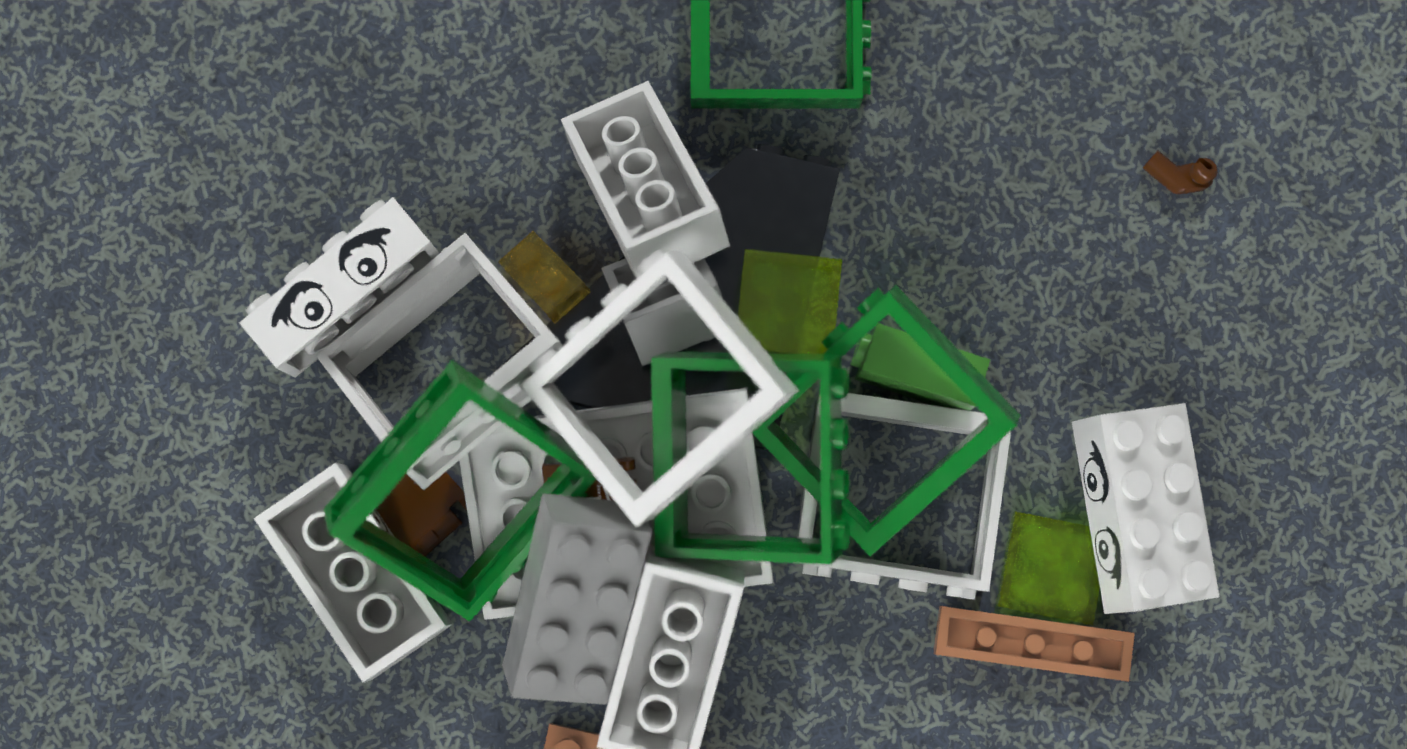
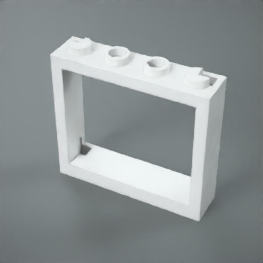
[316,233,576,490]
[521,250,799,527]
[797,390,1011,600]

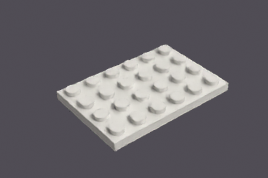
[459,388,773,620]

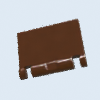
[376,472,467,557]

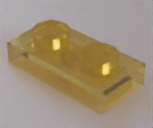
[498,231,591,324]

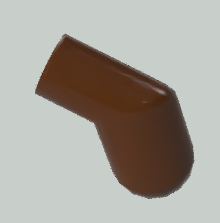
[1143,150,1218,195]

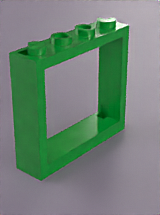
[691,0,872,109]
[752,284,1020,556]
[651,352,850,565]
[323,360,597,621]

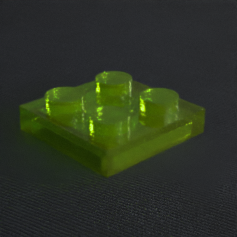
[738,249,842,354]
[996,511,1100,625]

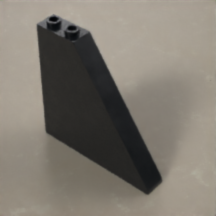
[493,144,840,451]

